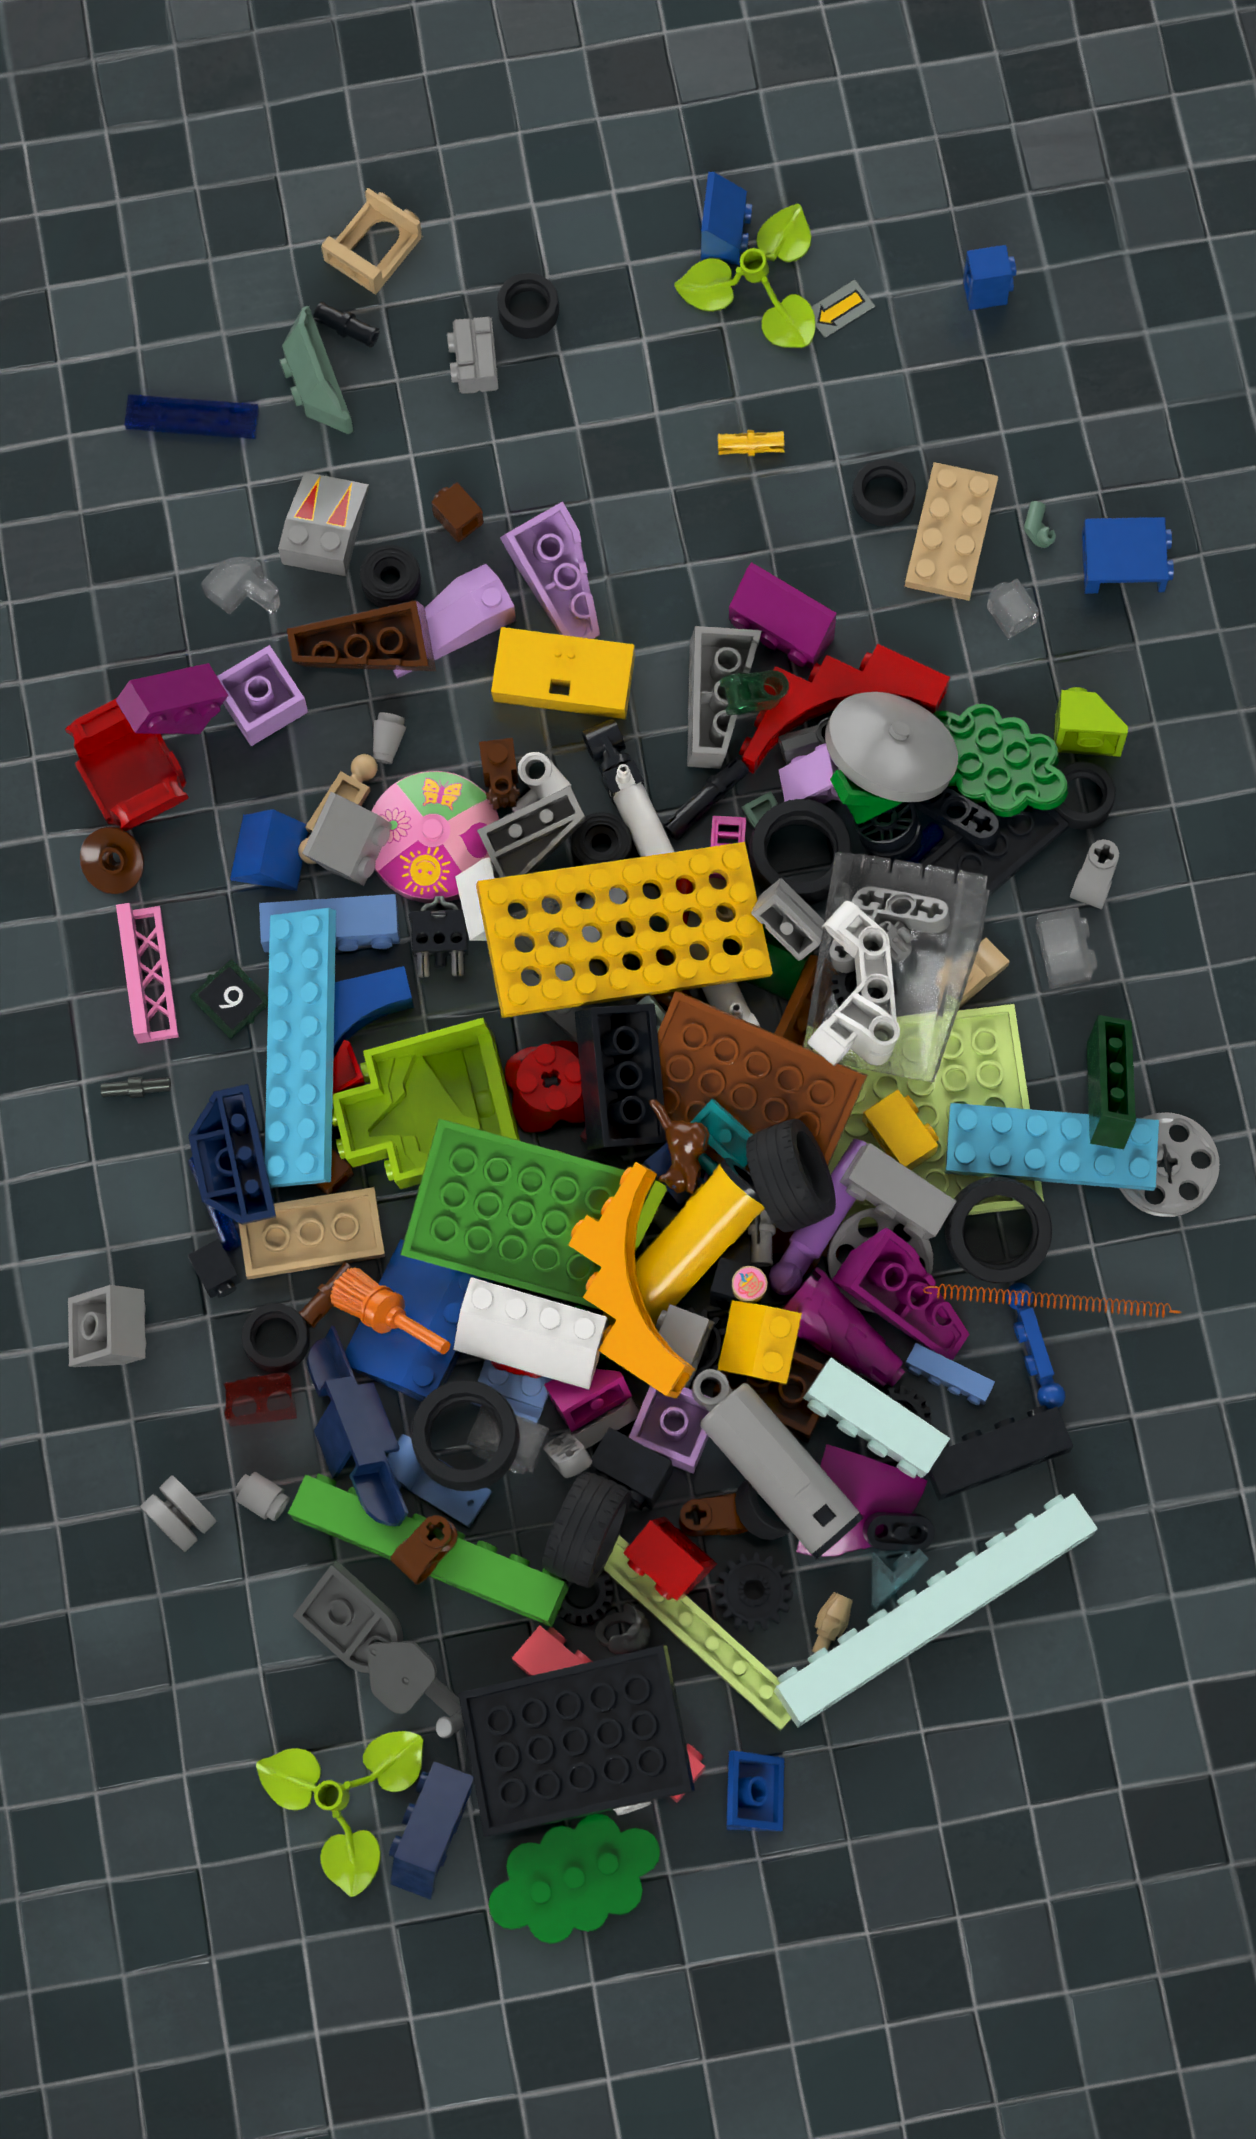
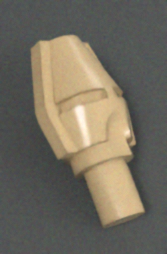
[812,1592,852,1653]

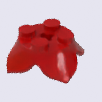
[505,1040,585,1133]

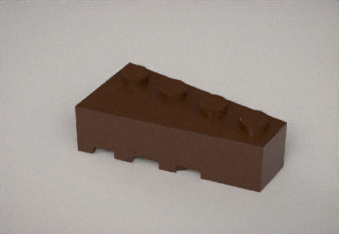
[286,600,436,671]

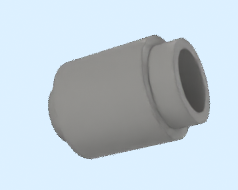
[234,1472,290,1521]

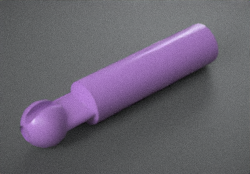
[768,1139,868,1295]

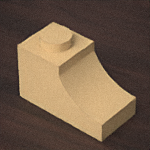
[936,938,1010,1009]

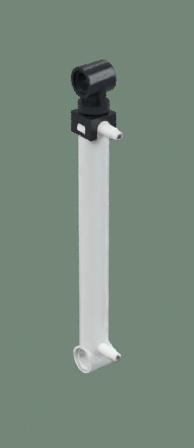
[582,718,760,1027]

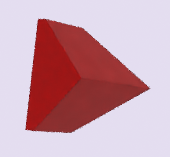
[333,1040,365,1094]

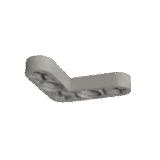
[829,886,951,973]
[543,1397,639,1478]

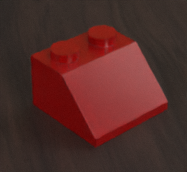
[623,1516,718,1601]

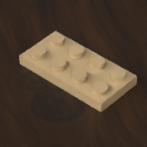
[905,462,998,601]
[239,1187,385,1280]

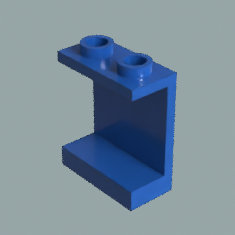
[1082,517,1174,594]

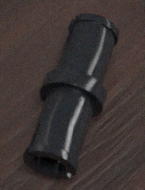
[313,302,380,348]

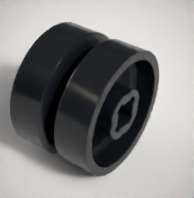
[854,802,923,865]

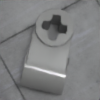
[1070,839,1119,910]

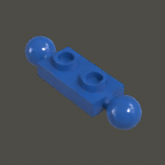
[1005,1282,1066,1410]

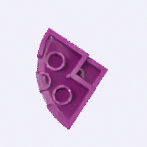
[796,1444,928,1557]

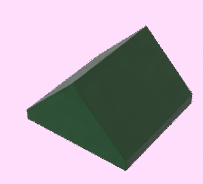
[735,924,817,1002]

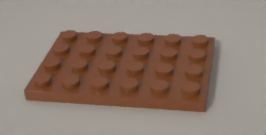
[658,991,868,1172]

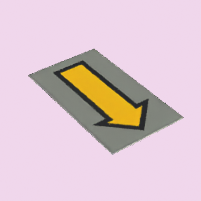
[812,280,875,338]

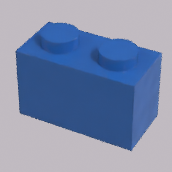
[963,245,1016,310]

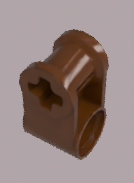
[679,1493,748,1537]
[390,1515,458,1585]

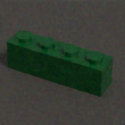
[1087,1015,1136,1150]

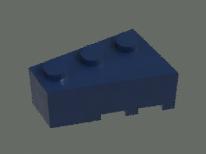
[389,1761,474,1900]

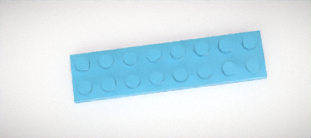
[265,908,336,1188]

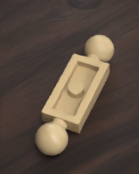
[298,754,378,864]

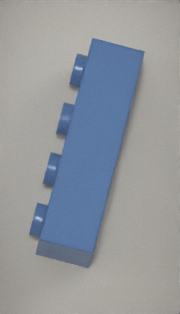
[905,1343,995,1405]

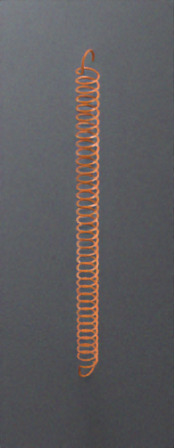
[923,1284,1182,1318]

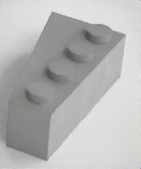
[687,626,762,769]

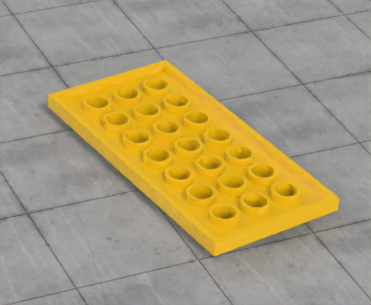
[476,842,773,1018]

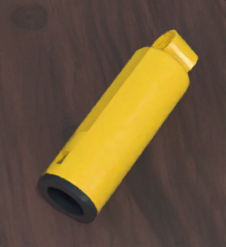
[602,1158,764,1327]

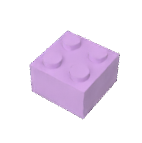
[217,645,308,746]
[629,1386,711,1474]

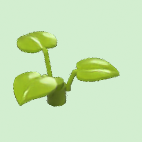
[674,204,816,348]
[256,1731,424,1897]

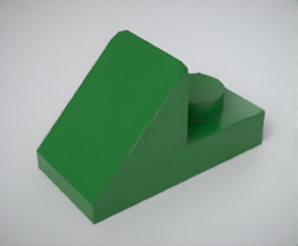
[830,770,902,824]

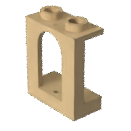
[321,188,422,295]

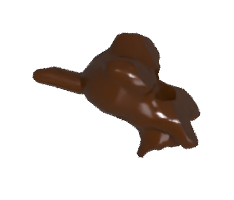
[649,1099,710,1193]

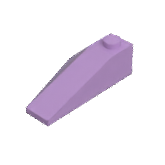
[500,501,600,639]
[393,564,516,678]

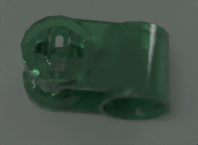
[720,670,789,715]

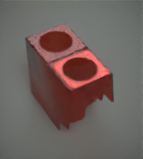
[223,1373,297,1427]

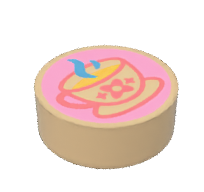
[732,1266,767,1303]

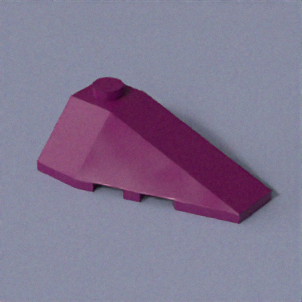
[832,1228,970,1361]

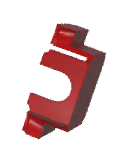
[65,698,189,831]

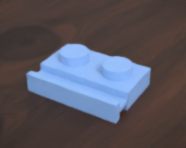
[471,1359,552,1426]

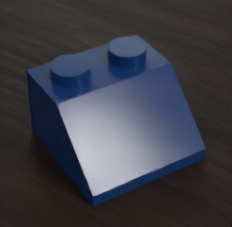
[701,172,753,265]

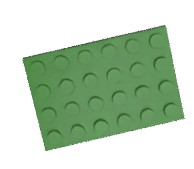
[400,1118,626,1310]

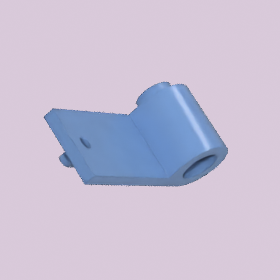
[387,1434,492,1528]

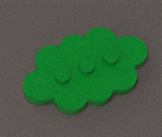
[932,704,1068,817]
[488,1814,660,1944]

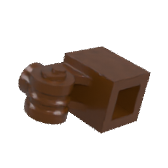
[479,737,520,810]

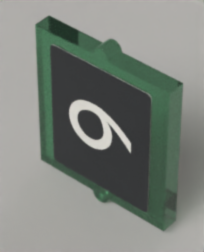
[190,959,268,1039]

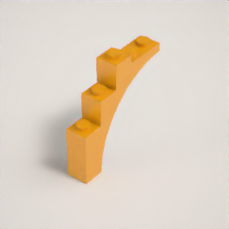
[568,1162,695,1399]

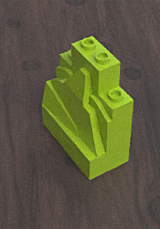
[332,1018,521,1189]

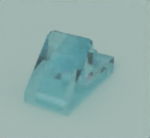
[870,1549,929,1612]

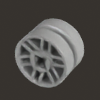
[140,1475,217,1552]

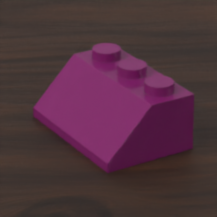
[729,562,837,669]

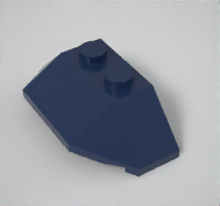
[188,1084,276,1225]

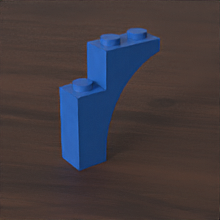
[333,966,414,1060]

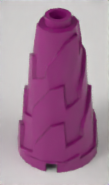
[782,1267,905,1388]

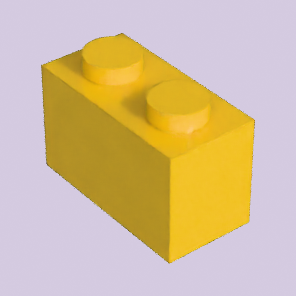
[862,1089,939,1170]

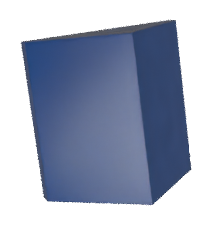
[230,809,309,891]
[726,1751,785,1831]

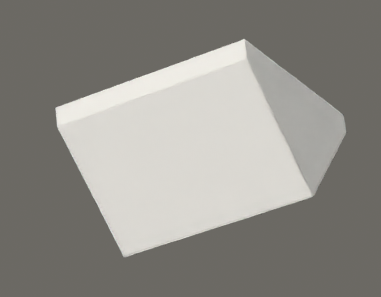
[455,857,500,941]

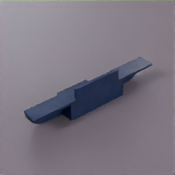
[306,1326,408,1526]

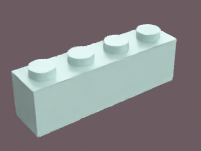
[803,1358,950,1478]

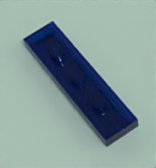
[124,394,259,439]

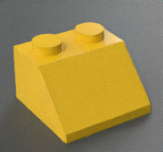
[717,1300,802,1385]

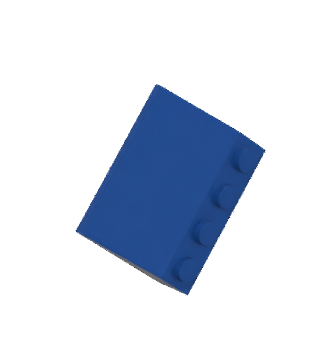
[345,1239,495,1402]

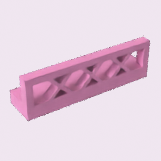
[116,903,179,1044]

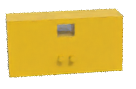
[491,627,635,719]

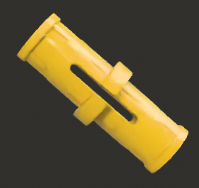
[718,430,784,456]

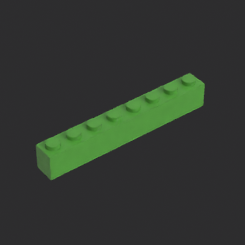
[288,1474,569,1628]

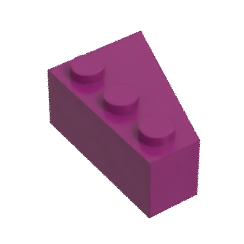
[116,663,229,734]

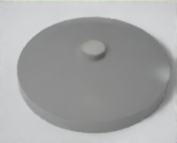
[825,692,958,802]

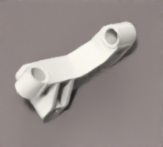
[807,901,900,1066]

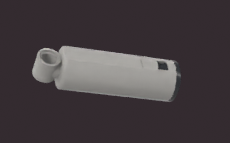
[691,1369,864,1560]

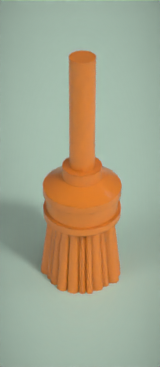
[330,1267,451,1354]

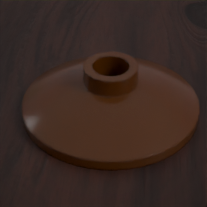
[80,827,144,894]

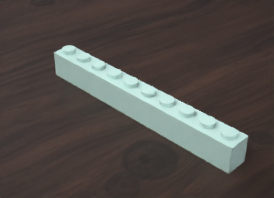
[774,1493,1098,1728]

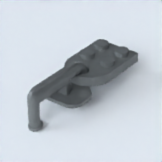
[293,1561,464,1738]

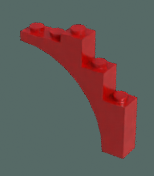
[739,644,950,774]

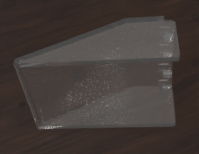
[804,852,990,1082]

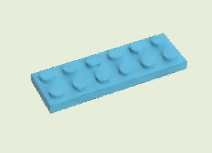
[945,1103,1159,1191]

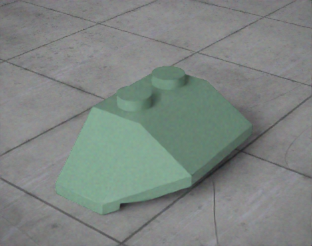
[280,305,354,434]

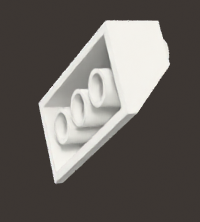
[454,1277,610,1390]

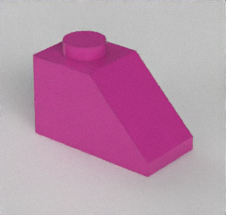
[544,1369,632,1432]

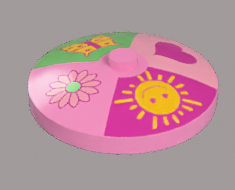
[372,771,499,903]

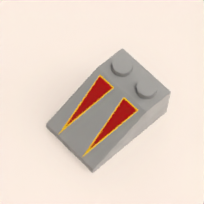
[278,472,369,577]

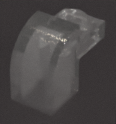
[201,557,281,615]

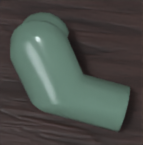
[1024,501,1056,548]

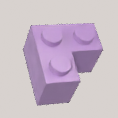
[779,743,841,804]

